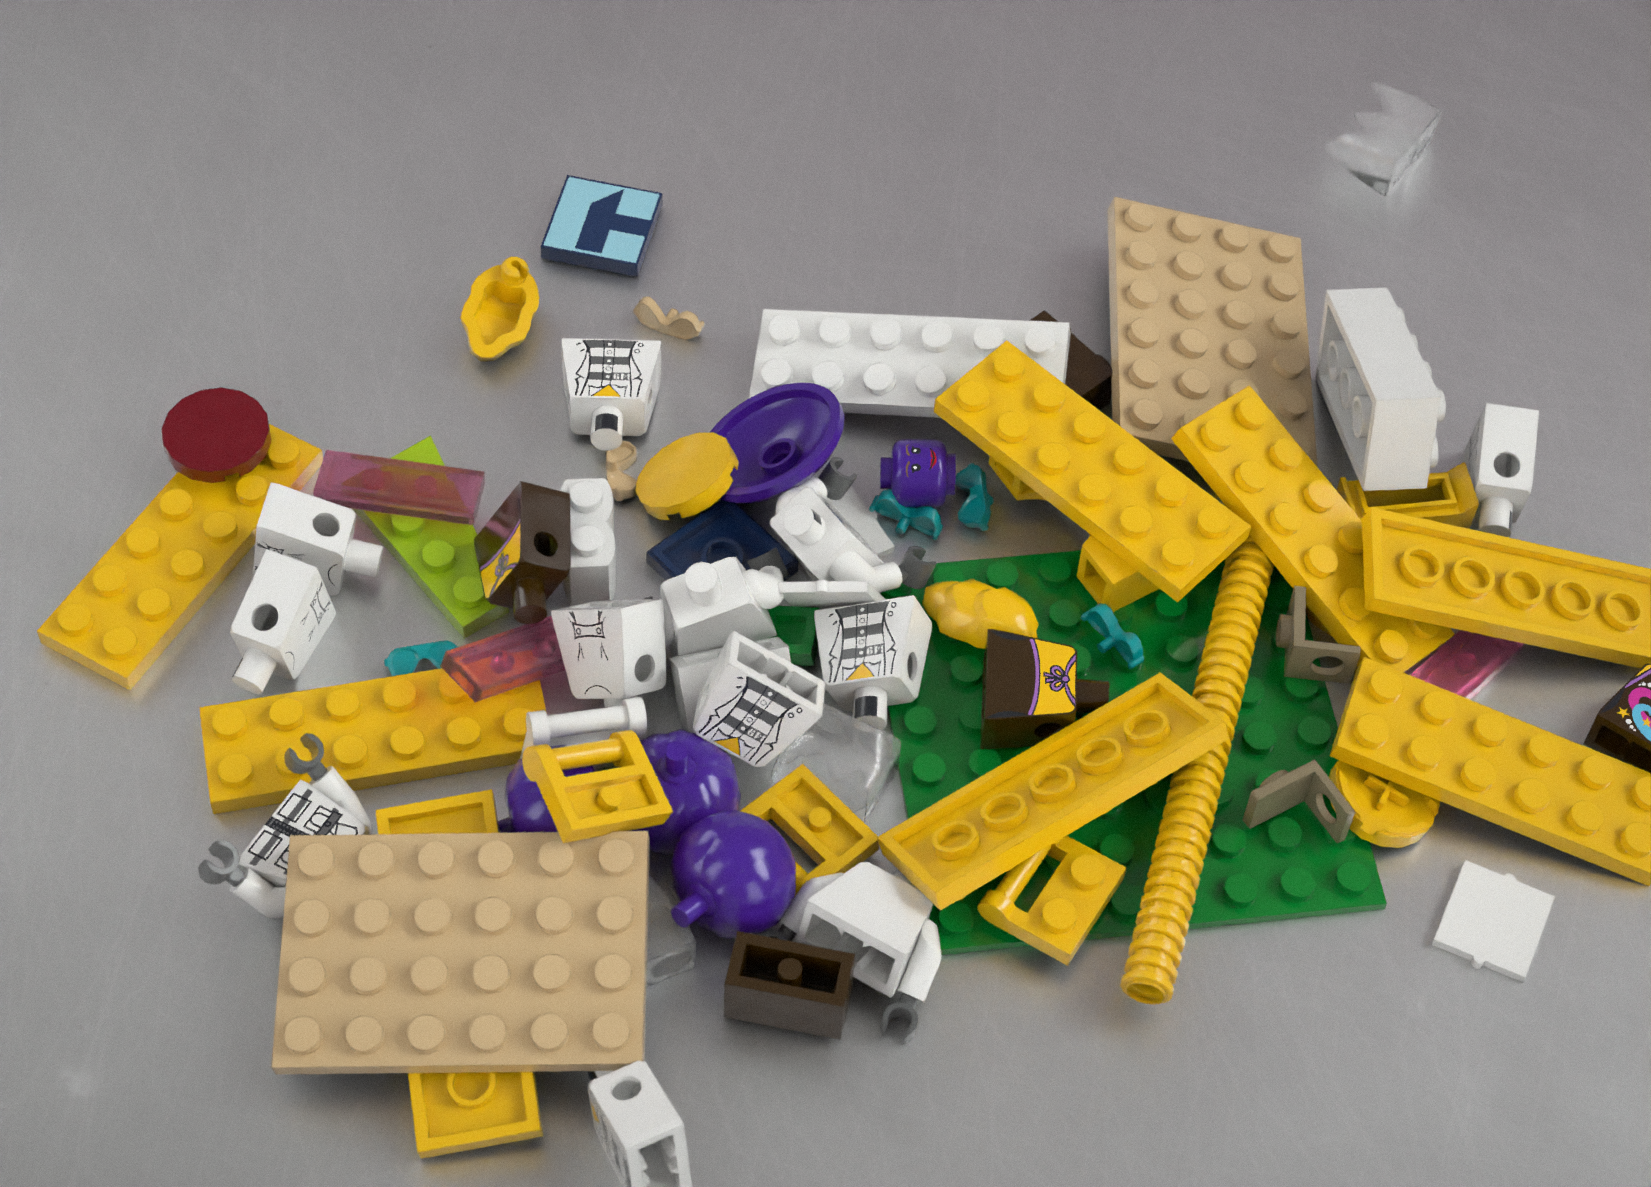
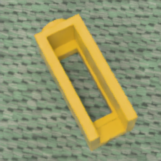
[1337,462,1479,529]

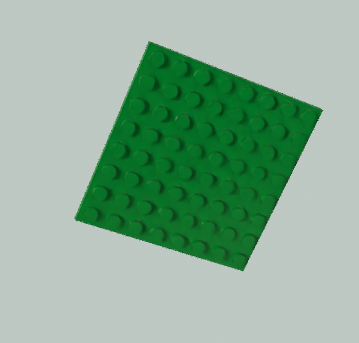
[880,550,1387,955]

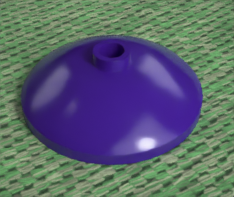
[710,383,845,503]

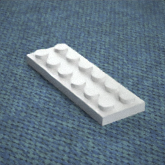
[749,309,1071,418]

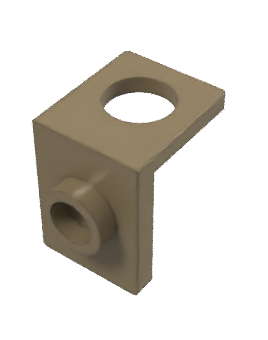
[1276,586,1360,684]
[1243,760,1355,843]

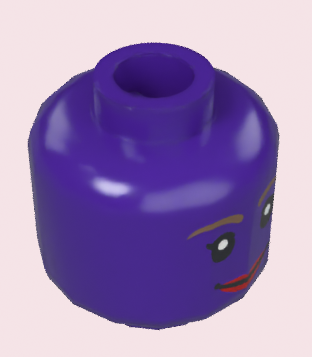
[880,439,956,508]

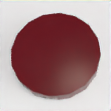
[161,387,271,483]

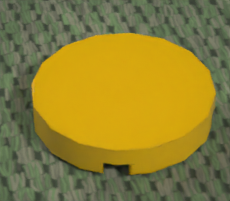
[635,432,739,520]
[1329,760,1440,848]

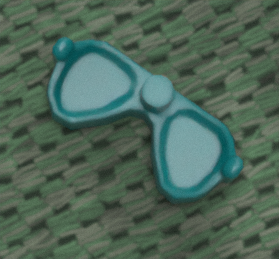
[955,463,994,531]
[869,489,943,540]
[1081,603,1144,669]
[384,640,463,676]

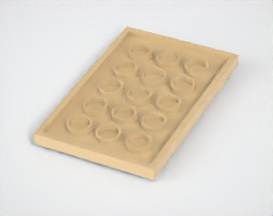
[1108,197,1318,467]
[271,831,650,1075]

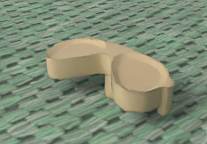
[633,296,704,340]
[605,441,637,501]

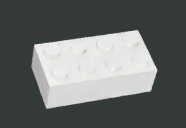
[1315,287,1446,491]

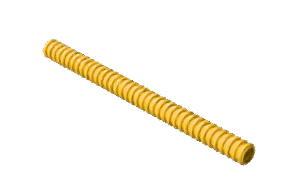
[1120,535,1274,1005]

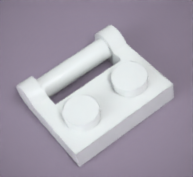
[520,697,647,769]

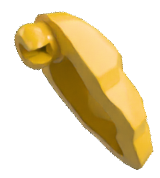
[460,257,539,362]
[922,579,1039,649]

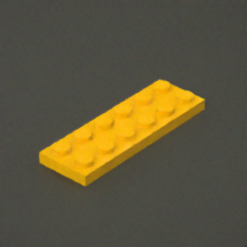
[934,340,1251,602]
[1171,385,1455,673]
[37,424,324,690]
[1362,507,1651,668]
[199,653,546,814]
[1330,657,1651,886]
[877,673,1229,910]
[375,789,543,1159]

